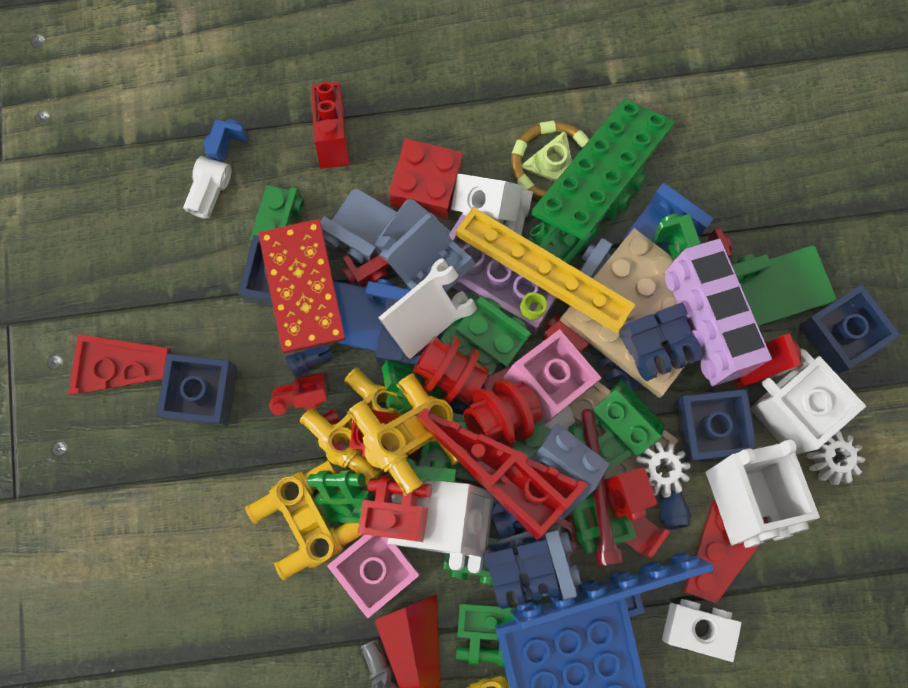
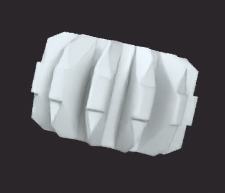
[806,431,866,485]
[635,442,690,498]

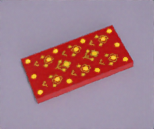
[258,219,346,354]

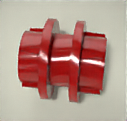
[413,336,489,405]
[464,380,542,448]

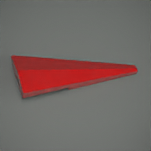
[417,408,588,540]
[374,594,441,688]

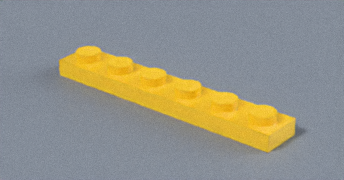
[455,207,635,334]

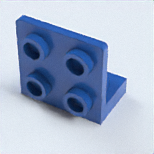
[623,183,714,254]

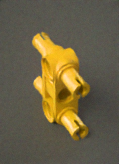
[300,367,404,485]
[347,373,459,496]
[245,460,363,581]

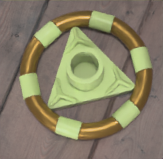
[511,120,590,200]

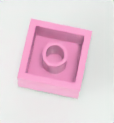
[503,329,601,426]
[327,535,421,618]

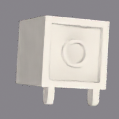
[750,349,866,455]
[706,439,820,548]
[387,480,494,574]

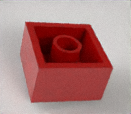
[388,138,463,220]

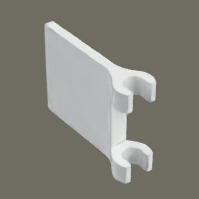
[378,258,478,359]

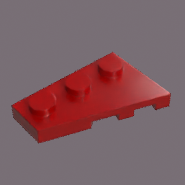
[68,334,172,395]
[683,501,769,604]

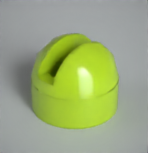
[520,292,547,321]

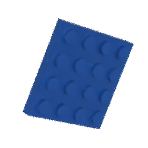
[495,598,646,688]

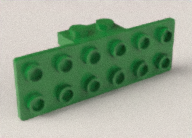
[532,99,675,240]
[732,246,836,326]

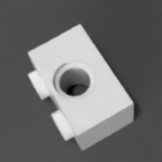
[451,174,523,224]
[662,599,742,662]

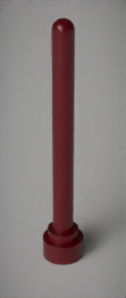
[581,409,624,567]

